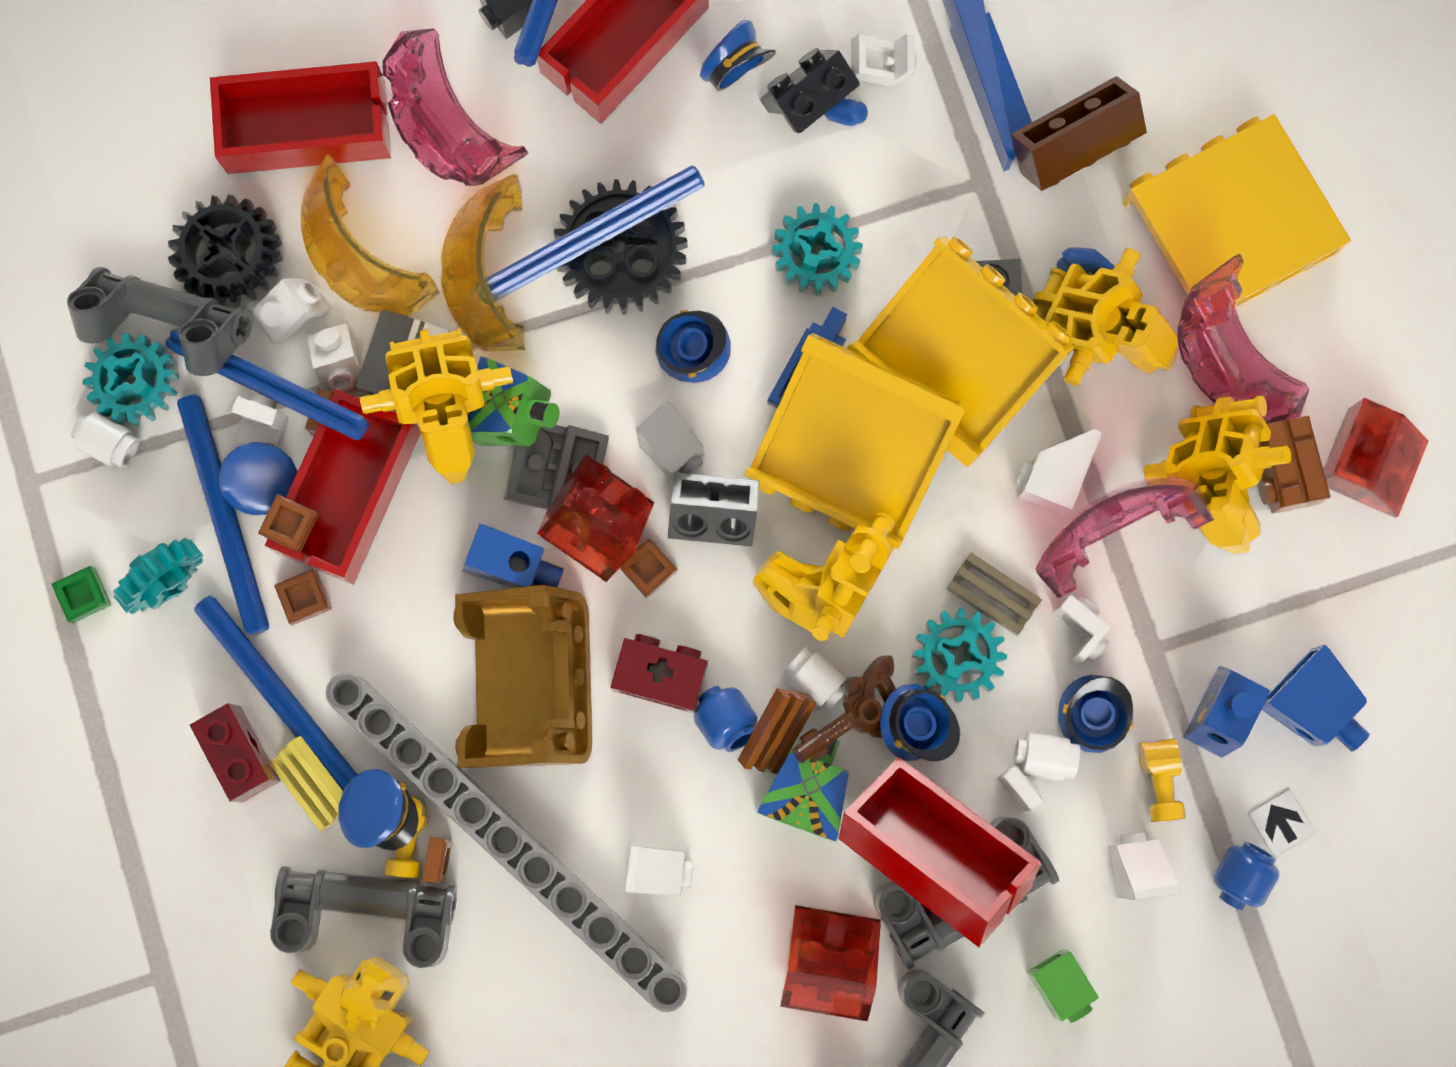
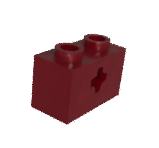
[610,634,708,714]
[189,703,280,803]

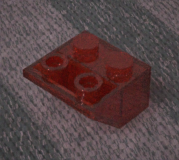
[1323,397,1429,518]
[536,454,655,582]
[780,905,881,1022]

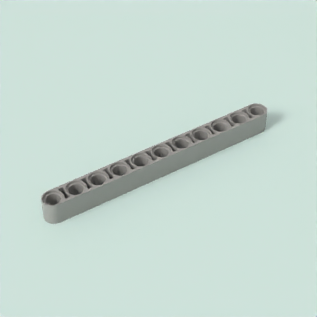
[325,673,688,1012]

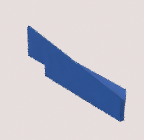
[942,0,1032,172]

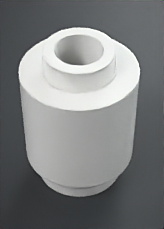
[71,411,140,468]
[784,647,848,710]
[1013,731,1080,781]

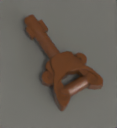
[792,655,896,763]

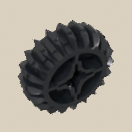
[168,194,283,307]

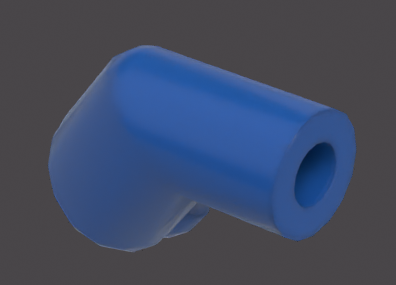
[824,97,868,126]
[1056,247,1114,275]

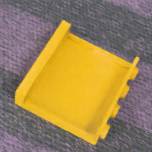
[1123,114,1351,328]
[846,236,1075,468]
[744,333,968,549]

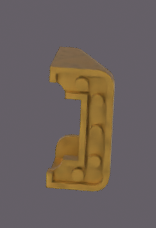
[453,585,592,768]

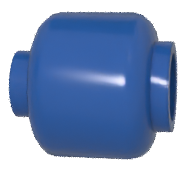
[694,686,758,752]
[1213,841,1280,910]

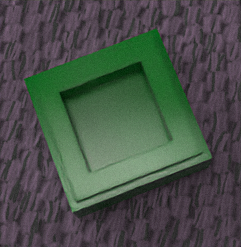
[51,565,111,624]

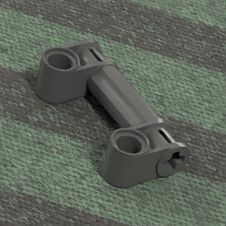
[67,267,253,376]
[874,817,1060,970]
[270,866,457,968]
[898,970,985,1067]

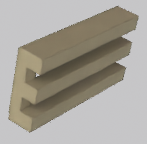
[946,552,1042,636]

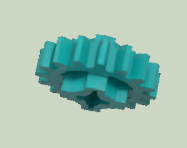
[772,203,863,296]
[82,333,180,426]
[113,538,204,614]
[912,608,1007,703]

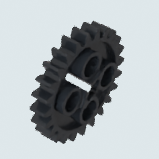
[553,179,688,315]

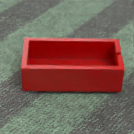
[537,0,709,124]
[209,61,391,174]
[264,388,421,585]
[838,756,1041,948]

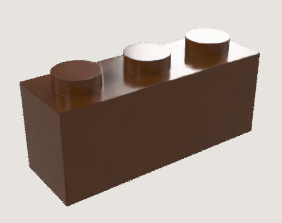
[1011,76,1147,191]

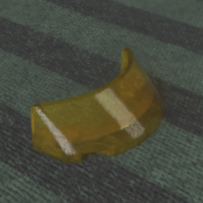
[301,154,440,317]
[441,174,525,351]

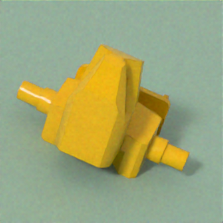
[1032,248,1178,386]
[360,328,513,484]
[1144,396,1291,554]
[753,513,895,641]
[284,956,431,1067]

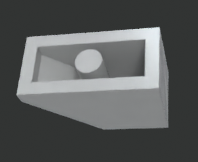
[636,400,704,481]

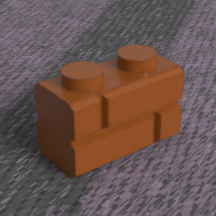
[1258,416,1331,514]

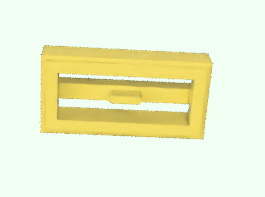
[269,736,343,832]

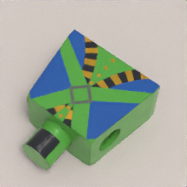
[467,356,560,446]
[757,739,849,842]

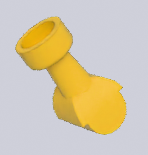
[1138,738,1186,822]
[384,796,431,878]

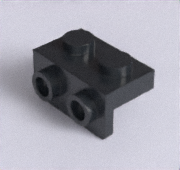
[759,48,860,133]

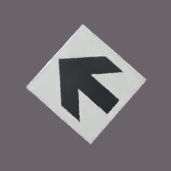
[1249,789,1316,857]

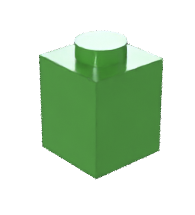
[1026,949,1099,1023]

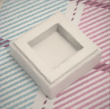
[997,766,1043,811]

